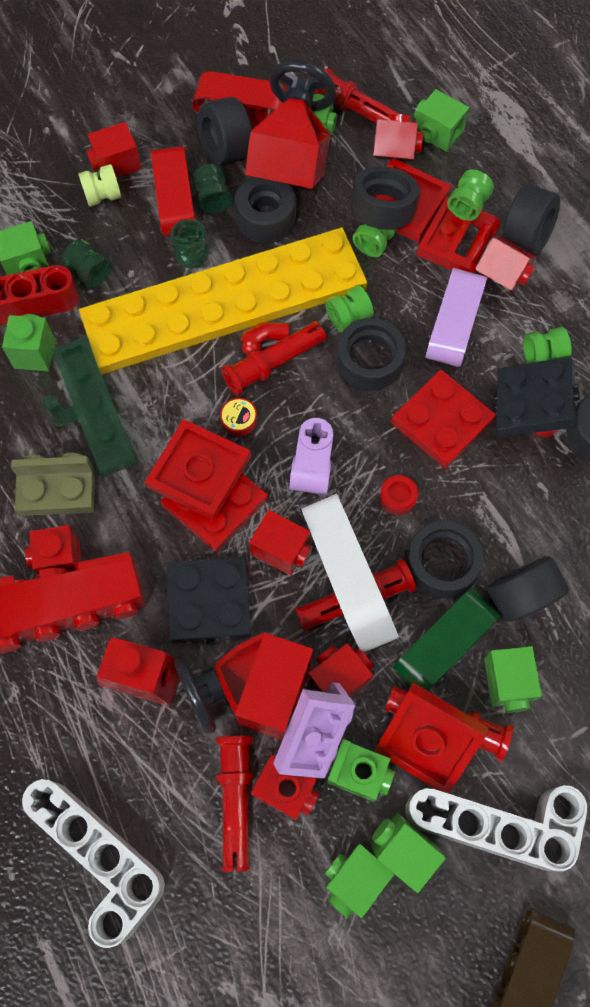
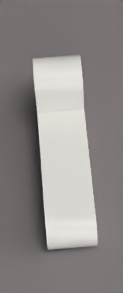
[301,494,399,652]
[22,779,165,948]
[405,785,587,871]

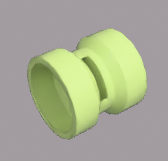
[78,164,122,207]

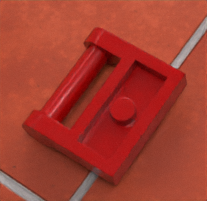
[416,196,501,274]

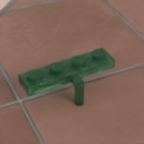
[43,336,138,478]

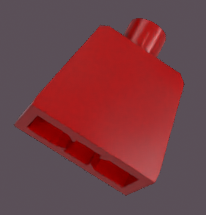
[96,637,180,707]

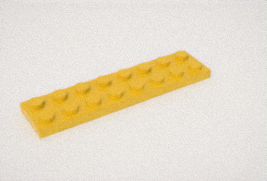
[79,227,367,375]

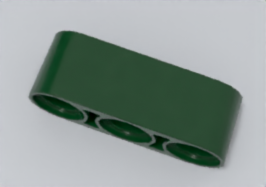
[393,588,502,691]

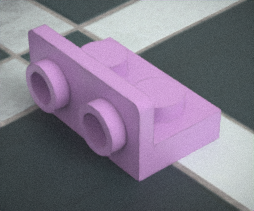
[273,682,355,778]

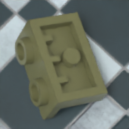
[11,453,95,516]

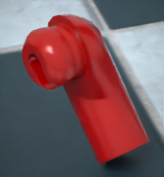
[240,322,289,354]

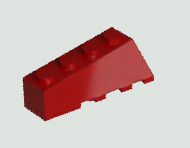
[0,552,147,653]

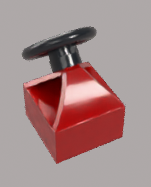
[245,60,336,189]
[174,632,313,741]

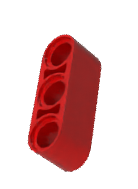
[192,72,287,126]
[151,146,197,237]
[0,265,79,326]

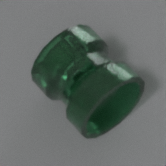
[192,164,233,213]
[170,219,209,269]
[62,238,112,288]

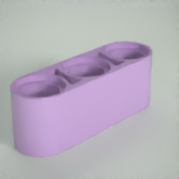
[425,268,487,367]

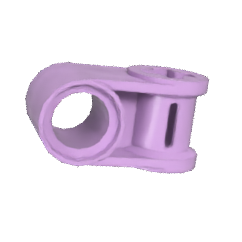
[289,418,333,495]

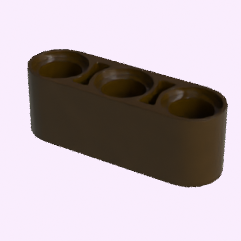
[491,907,575,1007]

